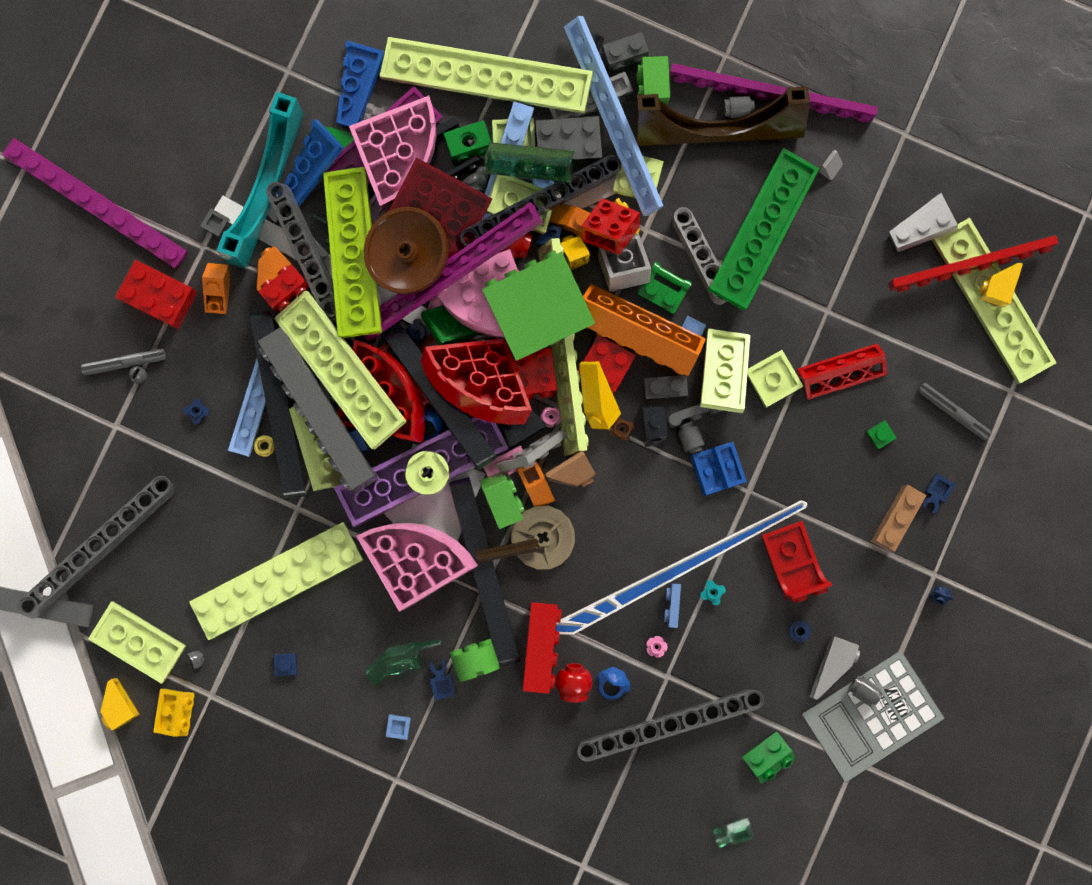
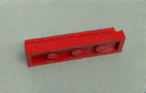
[797,344,888,400]

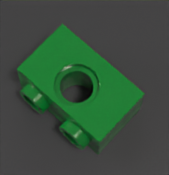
[444,120,493,163]

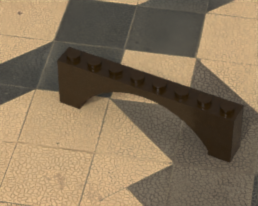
[635,86,810,146]

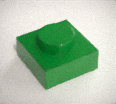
[866,420,896,450]

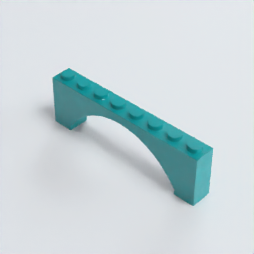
[217,92,304,270]

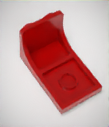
[761,521,832,603]

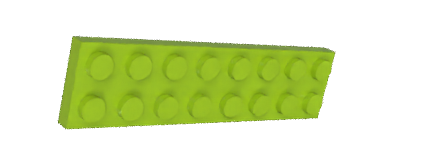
[323,167,382,338]

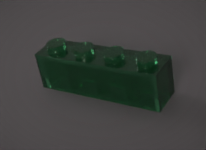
[485,142,574,182]

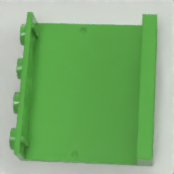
[482,250,595,361]

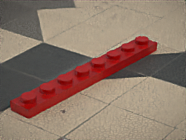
[888,235,1058,293]

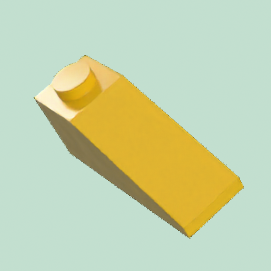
[579,362,621,429]

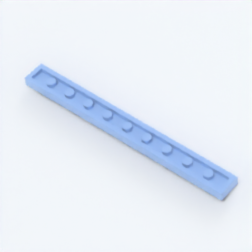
[564,16,663,216]

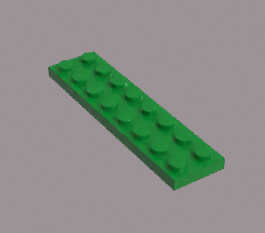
[708,148,819,311]

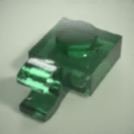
[712,818,754,847]

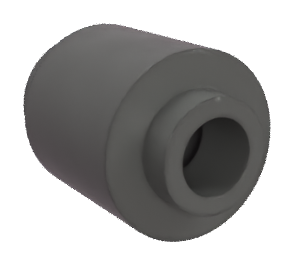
[723,96,754,118]
[678,421,705,455]
[848,675,883,706]

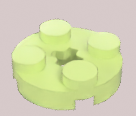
[406,451,449,495]

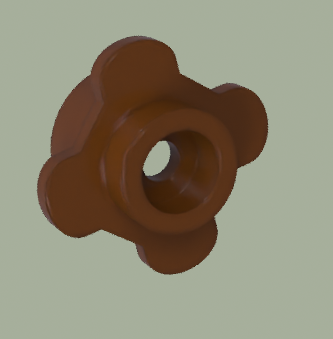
[610,417,634,442]

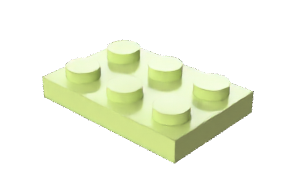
[486,171,557,234]

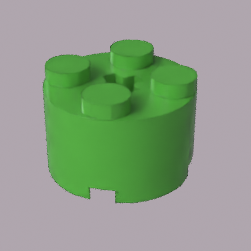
[450,639,500,682]

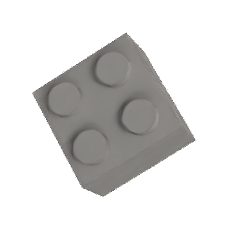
[598,234,651,292]

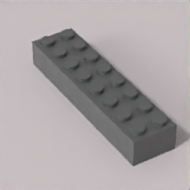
[258,327,378,493]

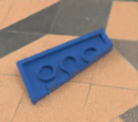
[337,40,385,128]
[278,119,344,212]

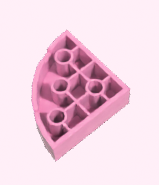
[349,96,436,210]
[437,249,518,338]
[356,523,478,612]

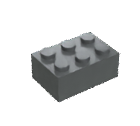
[536,116,602,169]

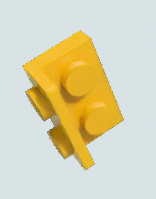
[153,689,194,737]

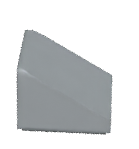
[819,150,843,180]

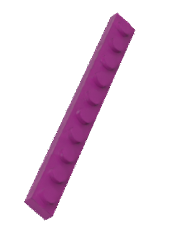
[669,63,878,122]
[2,138,188,270]
[364,202,543,341]

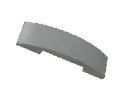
[549,72,633,119]

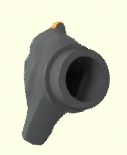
[462,167,492,194]

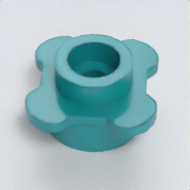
[700,580,726,605]

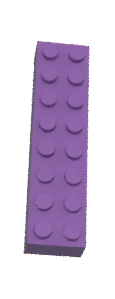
[334,417,509,527]

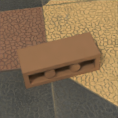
[871,485,926,552]

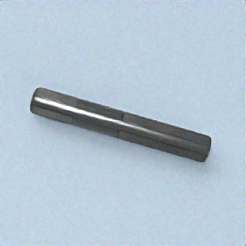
[81,349,166,375]
[918,383,992,440]

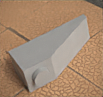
[809,636,860,700]

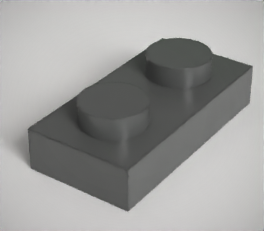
[644,375,688,400]

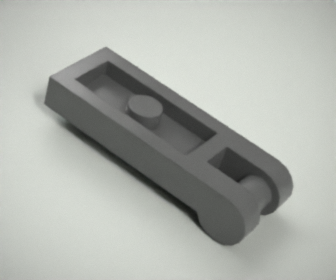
[667,404,723,428]

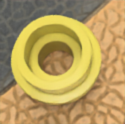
[254,435,275,457]

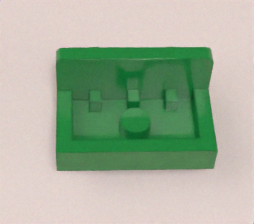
[742,732,796,784]

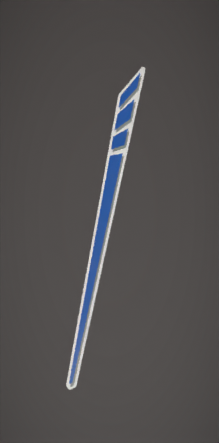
[555,500,807,635]

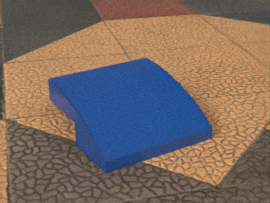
[690,442,747,496]

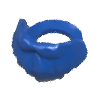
[423,409,444,441]
[596,667,631,700]

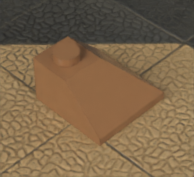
[545,451,596,488]

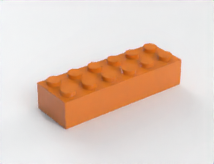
[583,284,706,376]

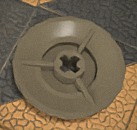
[511,506,575,569]

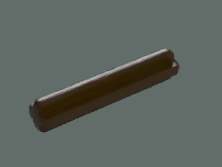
[476,539,539,563]

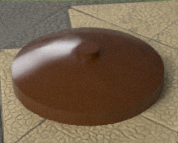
[364,207,449,294]

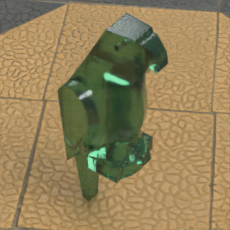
[367,640,441,685]

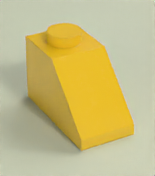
[560,235,590,270]
[979,263,1023,308]
[100,678,140,730]

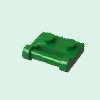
[637,262,692,316]

